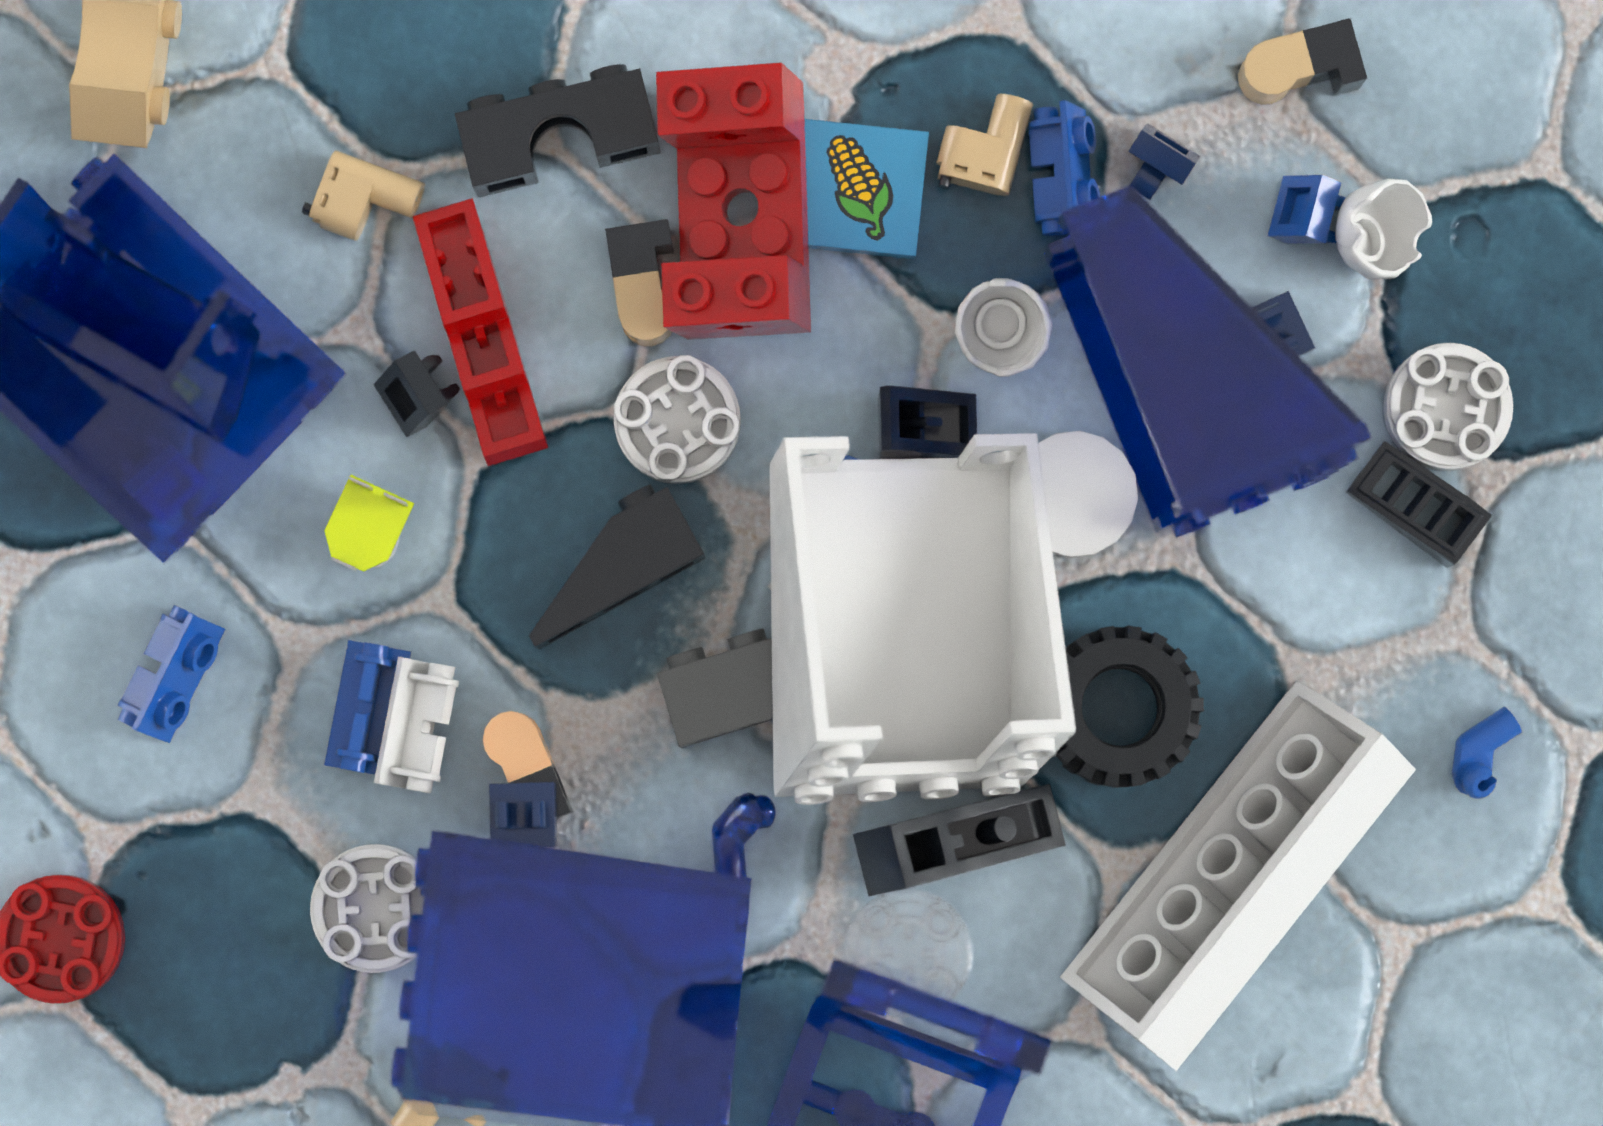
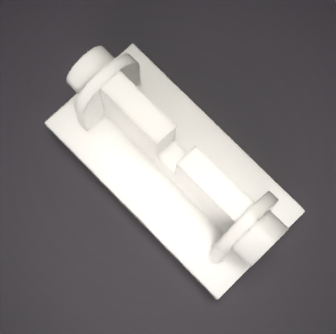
[374,657,459,793]

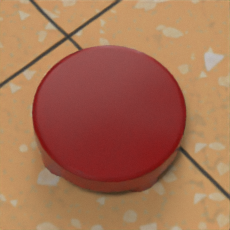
[0,875,125,1003]

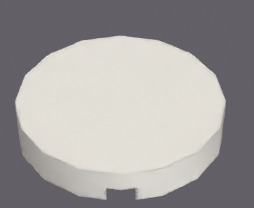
[1038,431,1138,558]

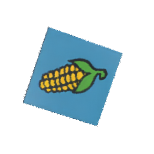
[805,119,929,260]

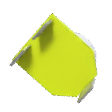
[324,474,414,572]

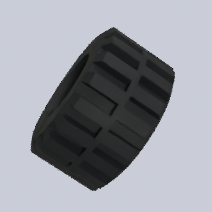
[1055,625,1204,788]

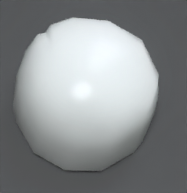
[1335,179,1432,279]
[955,278,1053,377]

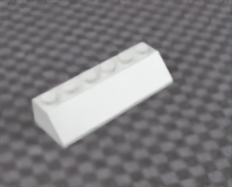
[1060,680,1416,1071]

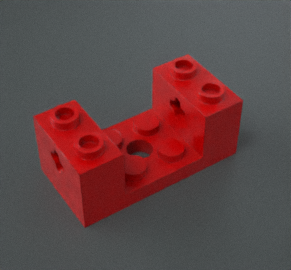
[656,62,811,340]

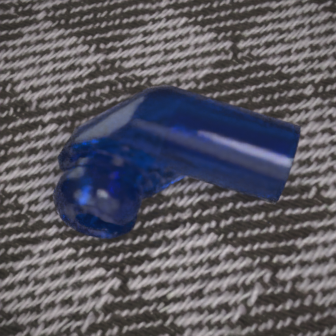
[712,792,776,881]

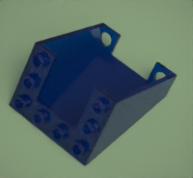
[0,154,347,563]
[1044,185,1371,538]
[391,831,751,1126]

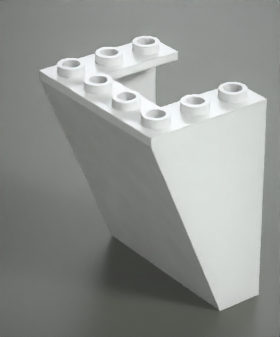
[770,433,1076,805]

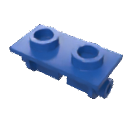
[1028,100,1101,236]
[118,605,226,743]
[324,640,411,775]

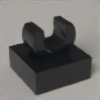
[373,350,460,438]

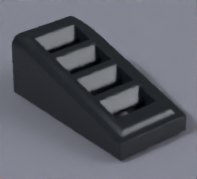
[1346,441,1492,568]

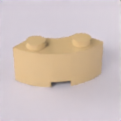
[69,0,182,148]

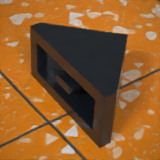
[878,385,977,459]

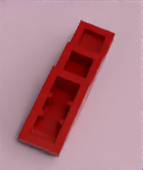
[412,198,548,466]

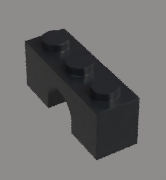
[455,64,661,198]

